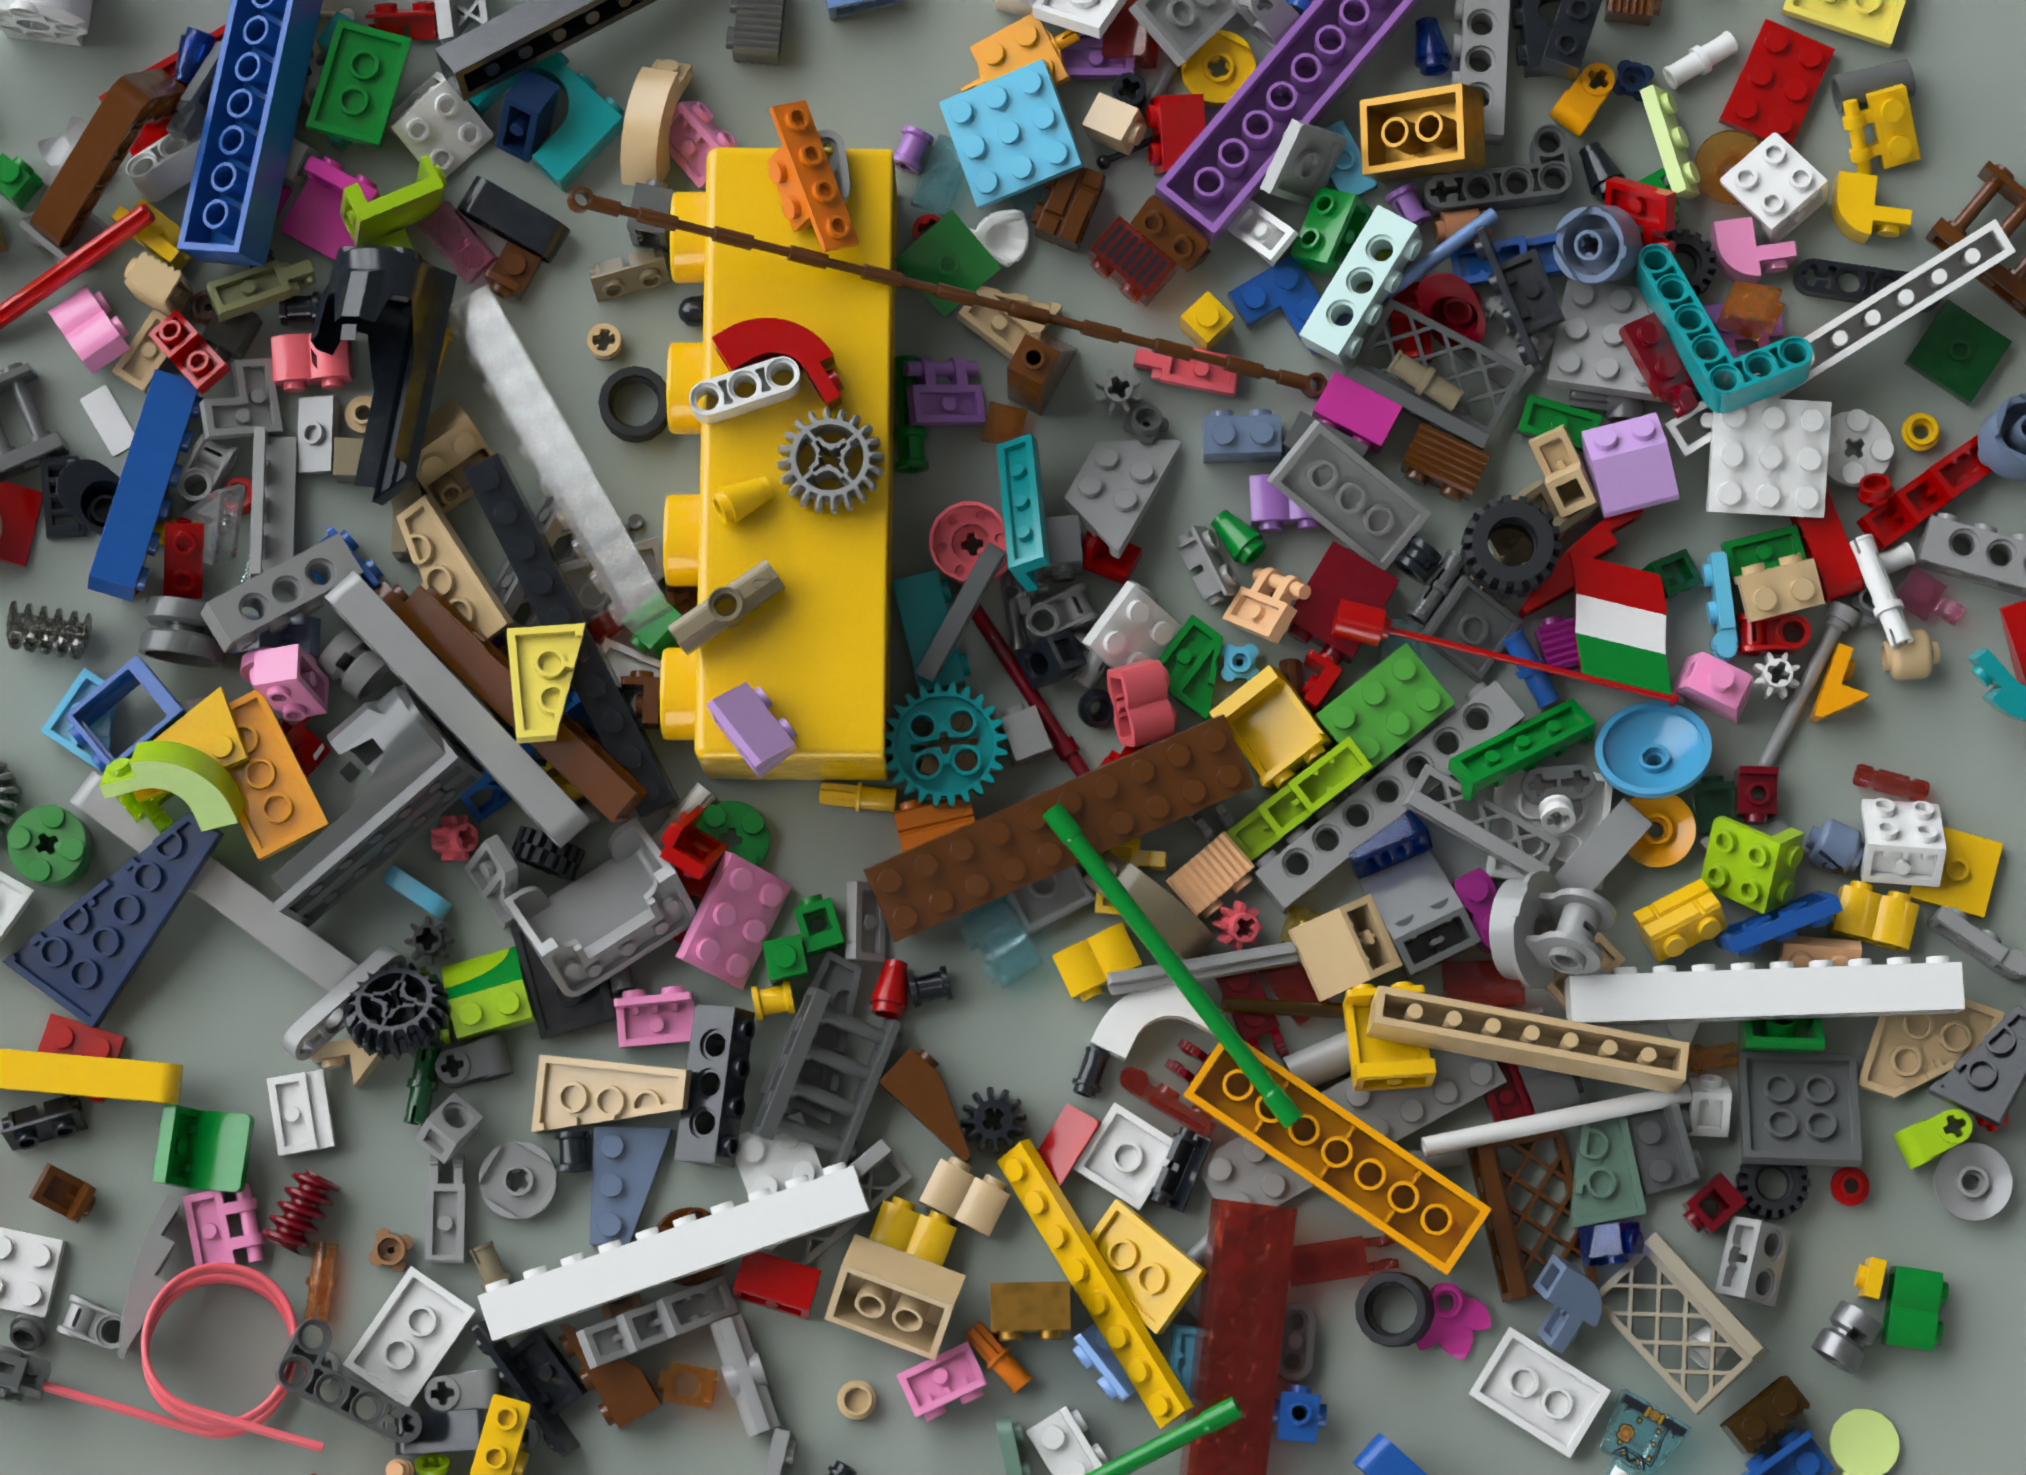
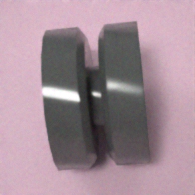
[138,596,225,668]

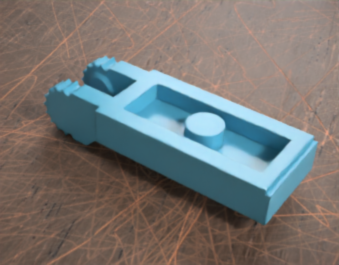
[1701,551,1738,663]

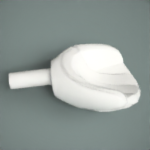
[969,209,1030,267]

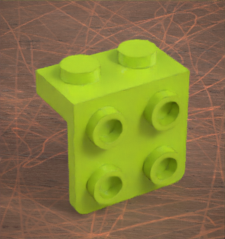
[1700,816,1805,914]

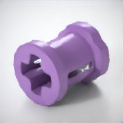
[894,125,934,175]
[1385,182,1432,227]

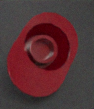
[1417,273,1487,350]

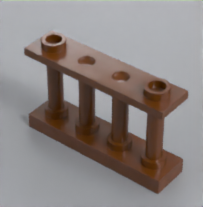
[1925,161,2026,319]

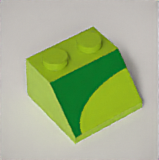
[441,946,536,1043]

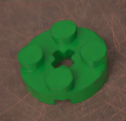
[697,801,770,874]

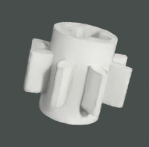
[1752,652,1800,700]

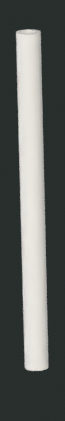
[1421,1083,1692,1157]

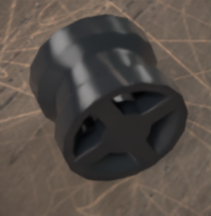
[1393,536,1442,584]

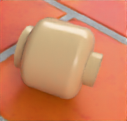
[1880,629,1940,681]

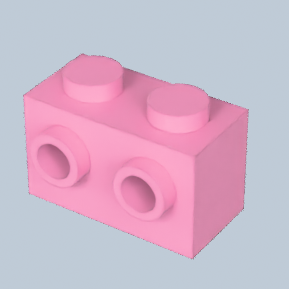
[250,644,329,721]

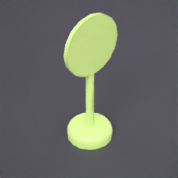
[1829,1409,1900,1475]

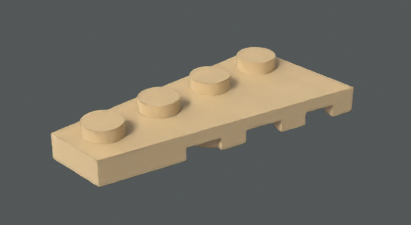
[531,1054,692,1132]

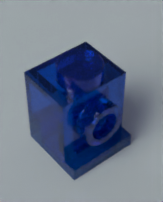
[1578,1222,1644,1267]

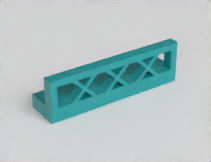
[996,433,1050,592]

